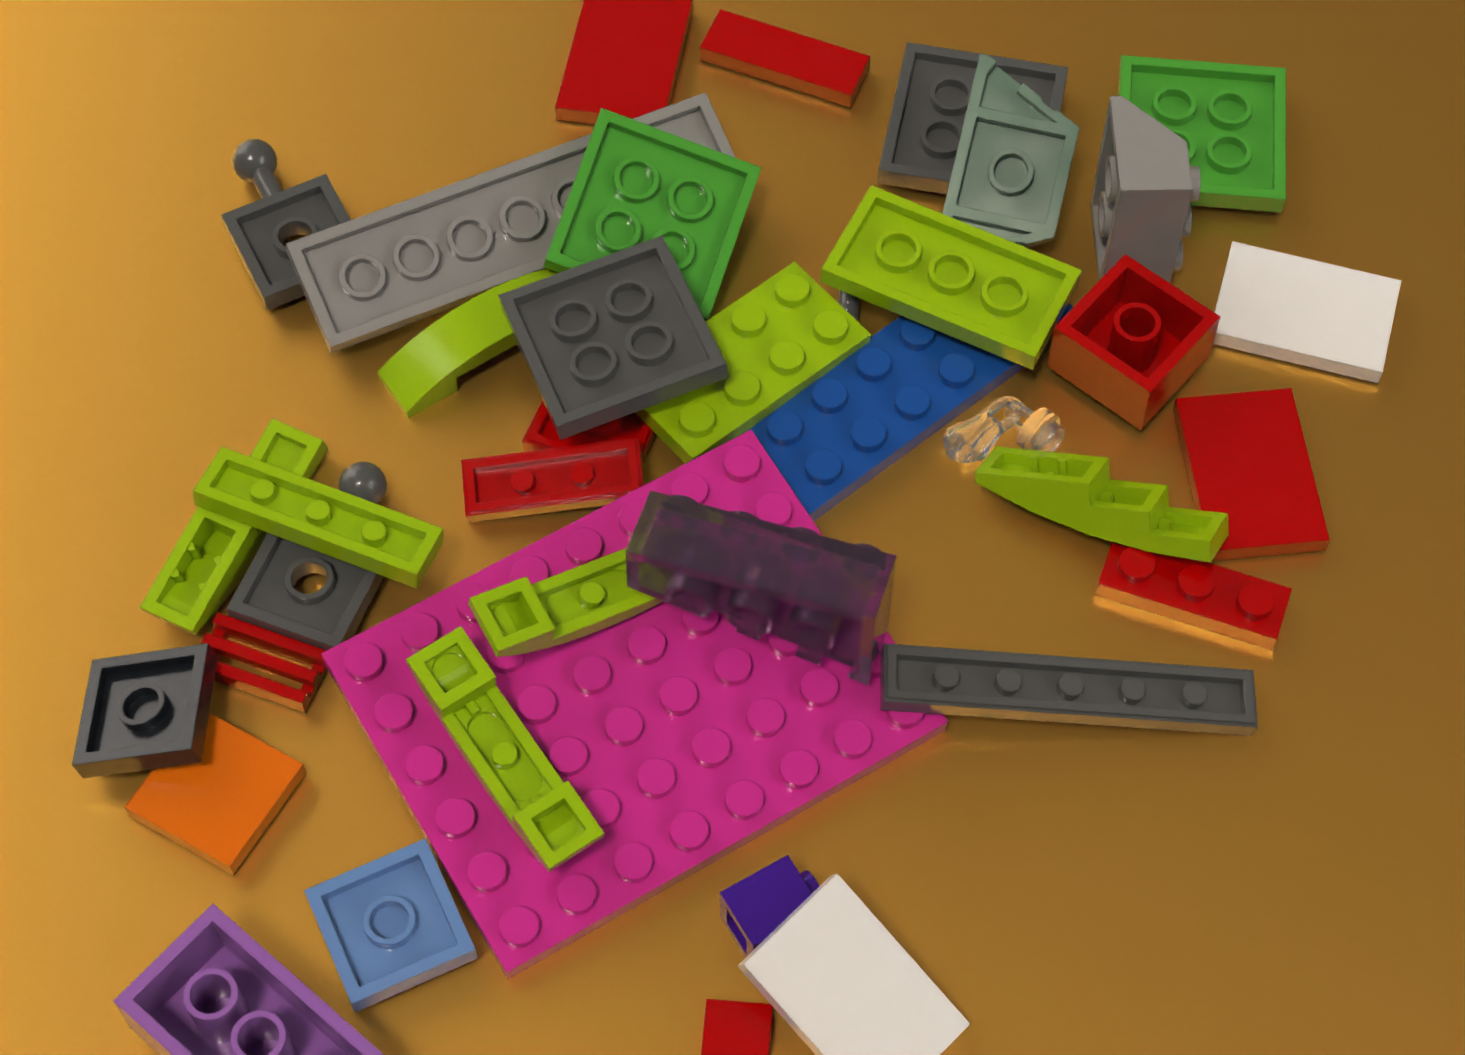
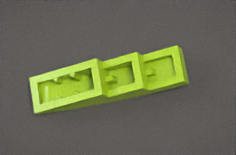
[140,418,328,635]
[975,446,1229,563]

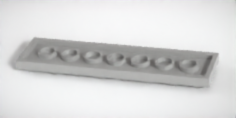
[286,92,736,354]

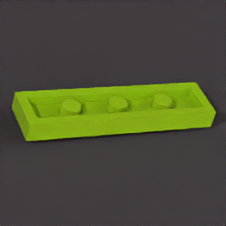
[193,446,443,589]

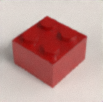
[1047,254,1220,430]

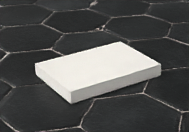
[1213,241,1402,383]
[737,874,970,1055]

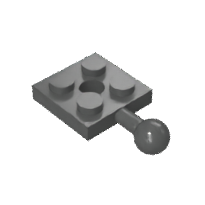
[221,139,351,311]
[226,462,387,650]

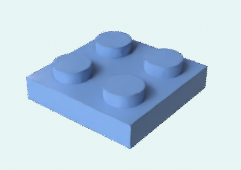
[304,838,478,1013]

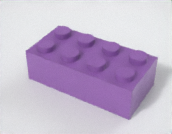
[114,904,384,1055]

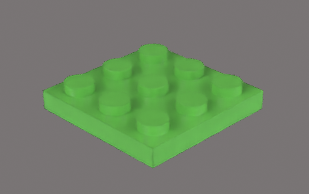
[1118,55,1286,213]
[543,108,761,321]

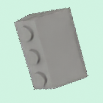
[1090,96,1201,283]

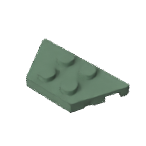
[942,54,1080,248]

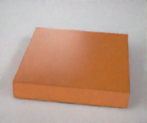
[125,712,306,875]

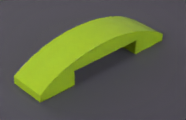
[377,268,559,418]
[468,513,720,657]
[406,626,605,872]

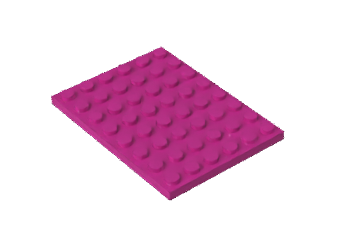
[321,430,948,980]

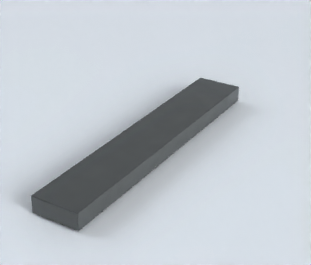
[880,643,1258,736]

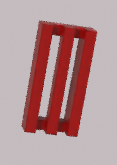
[201,612,327,713]

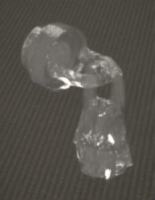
[943,396,1065,464]

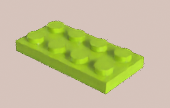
[820,185,1082,370]
[635,261,871,464]

